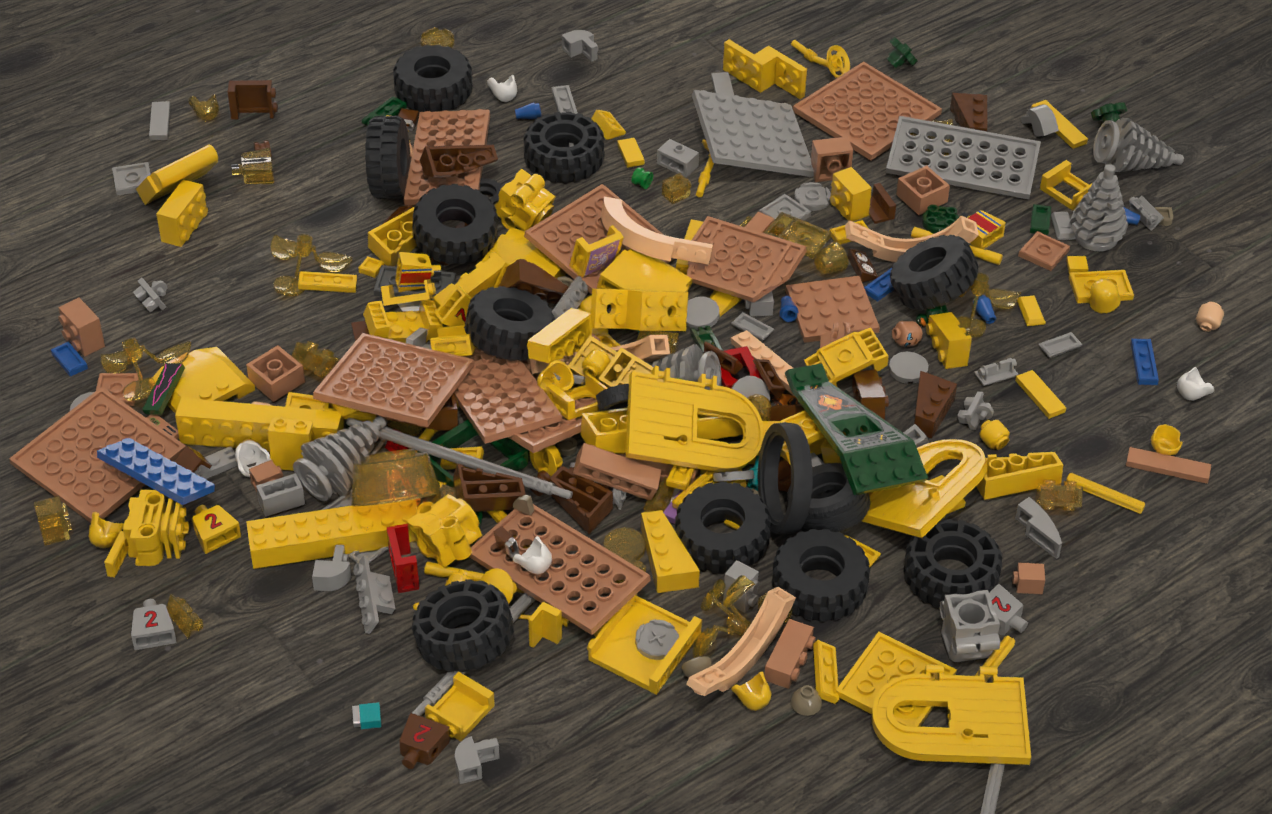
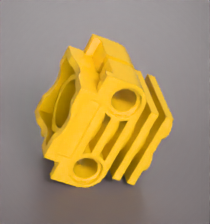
[123,490,189,566]

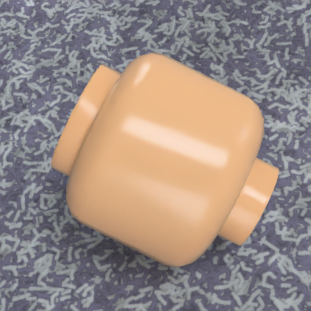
[1196,302,1224,332]

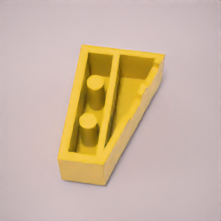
[926,312,972,369]

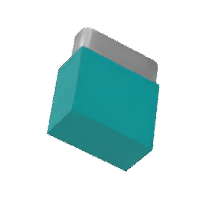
[352,702,381,729]

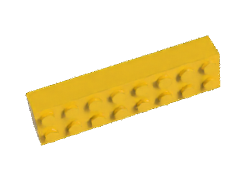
[175,398,344,452]
[581,408,743,454]
[246,496,417,569]

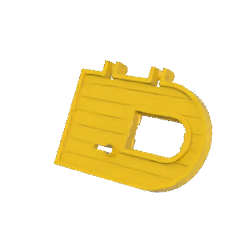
[626,366,764,472]
[862,439,987,538]
[871,664,1031,765]

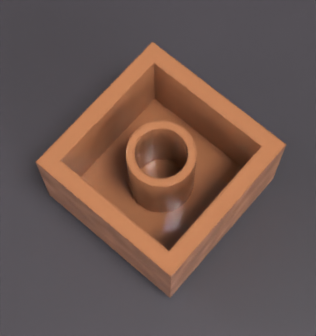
[811,136,853,182]
[896,166,950,215]
[58,298,105,357]
[246,345,305,402]

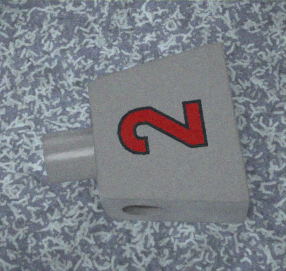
[989,584,1028,635]
[131,599,177,650]

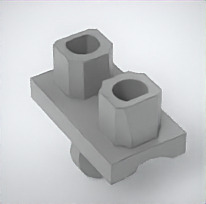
[133,278,167,312]
[958,391,994,430]

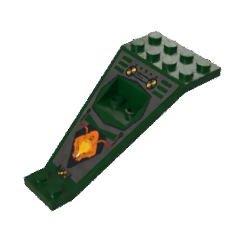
[785,364,928,496]

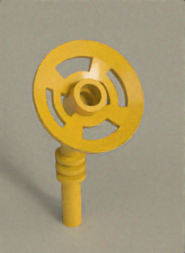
[791,40,850,78]
[696,140,714,197]

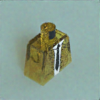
[231,148,274,184]

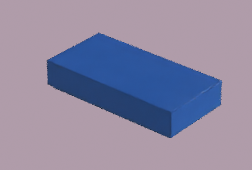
[51,342,88,377]

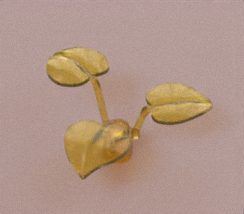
[270,234,353,296]
[953,273,1021,337]
[101,338,191,401]
[692,575,755,658]

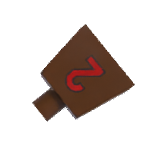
[399,713,451,769]

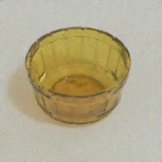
[351,449,442,506]

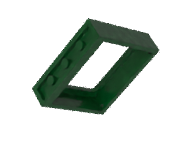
[417,419,528,497]

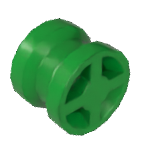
[631,167,653,189]

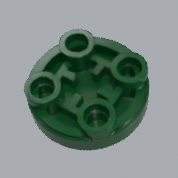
[922,205,959,234]

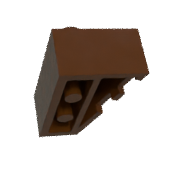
[950,93,987,144]
[852,370,889,432]
[914,371,957,439]
[453,463,526,512]
[550,466,613,534]

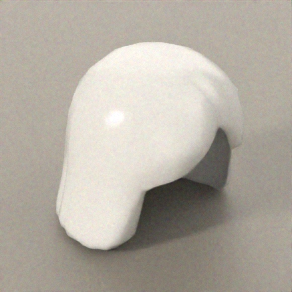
[487,75,517,102]
[1177,367,1214,401]
[235,440,271,477]
[513,536,552,575]

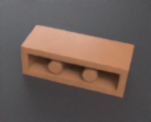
[764,619,816,689]

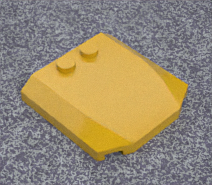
[149,347,255,414]

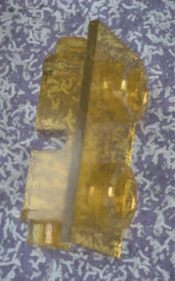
[643,476,674,512]
[166,594,203,638]

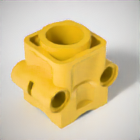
[494,169,556,231]
[407,494,482,568]

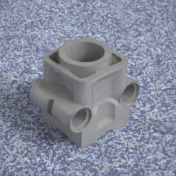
[940,590,1000,662]

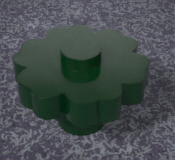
[887,37,918,68]
[1091,102,1127,123]

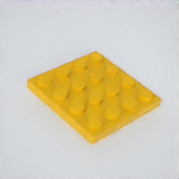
[836,632,957,727]

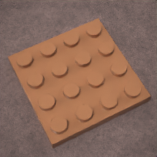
[786,276,880,343]

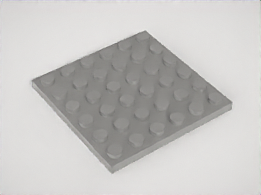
[692,90,814,177]

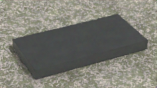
[374,265,456,300]

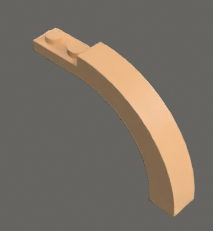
[601,197,712,265]
[845,216,979,262]
[530,335,670,375]
[686,587,796,696]

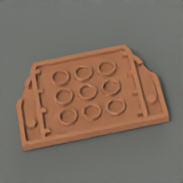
[687,216,807,302]

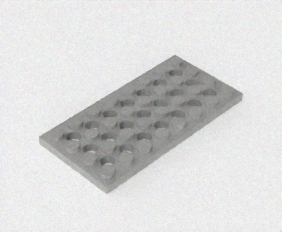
[886,116,1041,199]

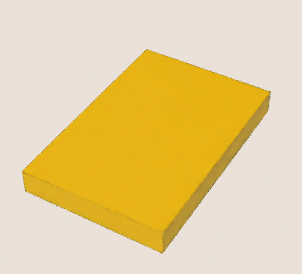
[1069,270,1134,303]

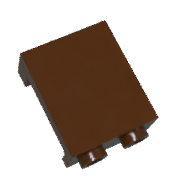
[227,80,278,120]

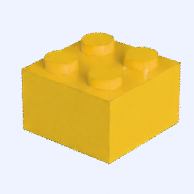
[830,167,872,222]

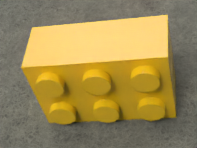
[156,179,208,247]

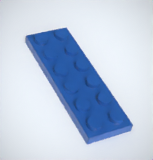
[97,438,215,505]

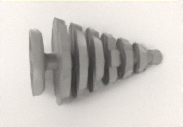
[1093,118,1184,172]
[1069,164,1128,251]
[648,344,721,390]
[293,416,387,501]

